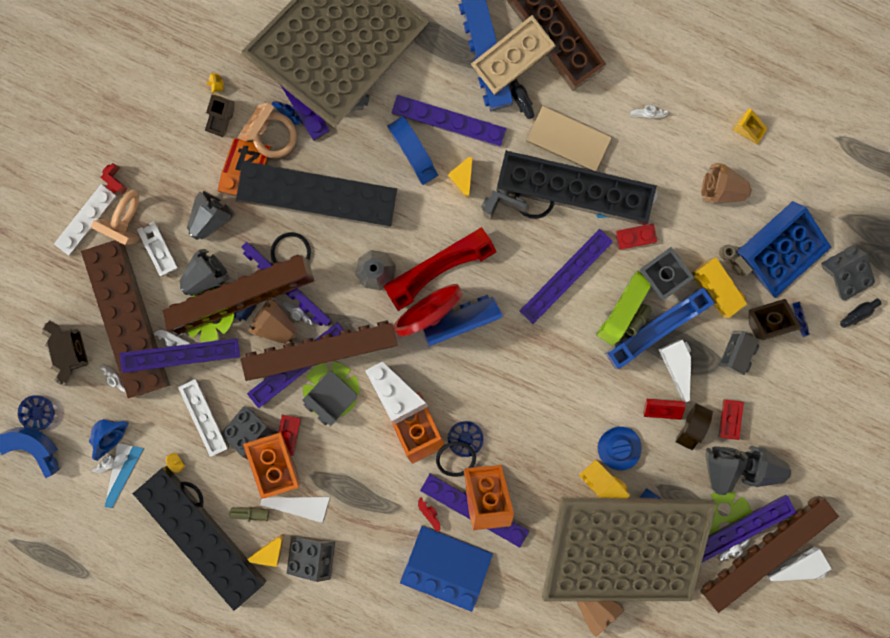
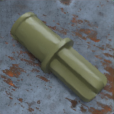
[626,304,652,336]
[230,506,269,522]

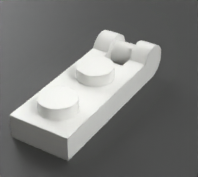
[137,221,179,277]

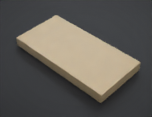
[471,15,556,95]
[526,106,612,171]

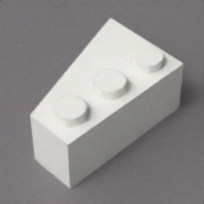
[365,362,428,425]

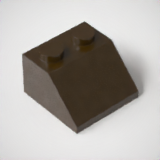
[748,299,801,340]

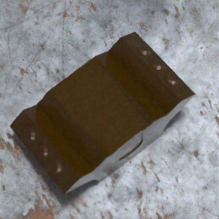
[42,320,89,386]

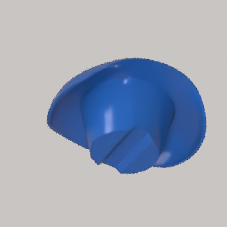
[598,426,641,471]

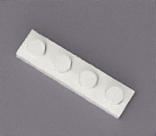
[54,184,118,256]
[178,379,229,457]

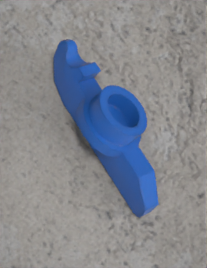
[272,101,302,125]

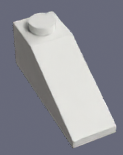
[658,340,691,402]
[766,546,831,581]

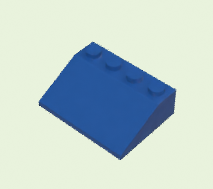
[736,201,831,298]
[423,294,503,346]
[400,526,493,612]

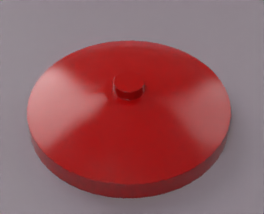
[393,284,463,337]

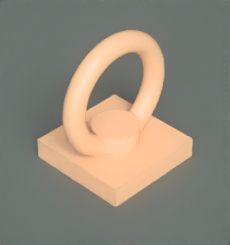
[238,103,297,159]
[90,190,140,245]

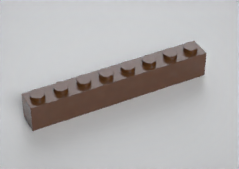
[163,254,314,336]
[240,320,398,381]
[700,496,839,613]

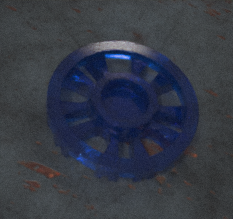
[793,301,810,337]
[18,395,55,431]
[448,421,483,457]

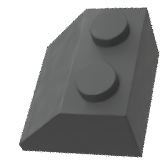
[640,247,694,301]
[719,330,759,375]

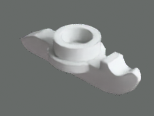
[630,105,668,119]
[282,301,314,325]
[154,330,190,347]
[101,366,126,393]
[93,455,128,473]
[719,538,751,562]

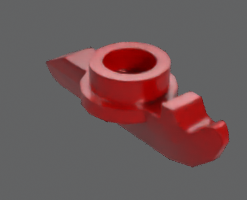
[418,497,441,531]

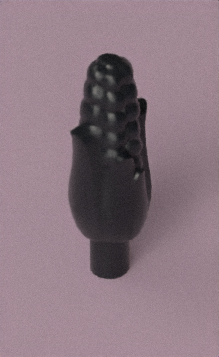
[511,78,535,119]
[840,298,882,328]

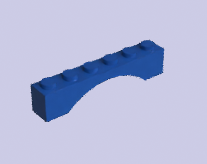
[605,288,715,369]

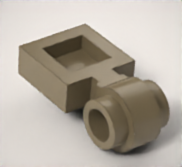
[719,245,753,276]

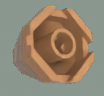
[701,163,752,204]
[248,298,297,344]
[576,601,624,637]

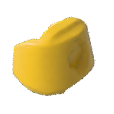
[206,73,224,93]
[166,453,185,473]

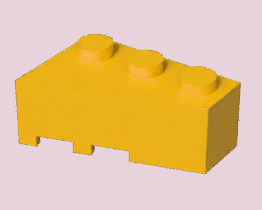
[691,257,747,319]
[579,460,630,498]

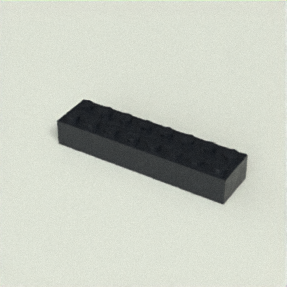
[496,150,657,225]
[236,161,397,228]
[132,466,266,611]

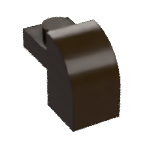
[205,94,235,137]
[675,403,713,451]

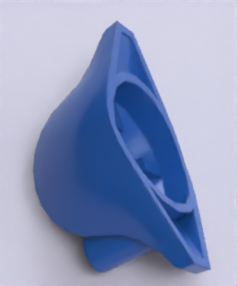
[89,419,129,461]

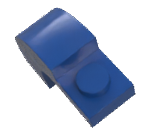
[387,116,439,185]
[0,427,60,478]

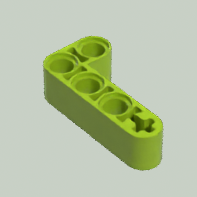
[596,270,651,346]

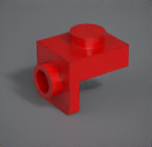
[100,163,128,194]

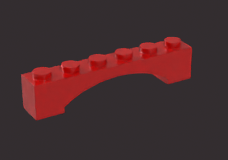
[383,227,497,311]

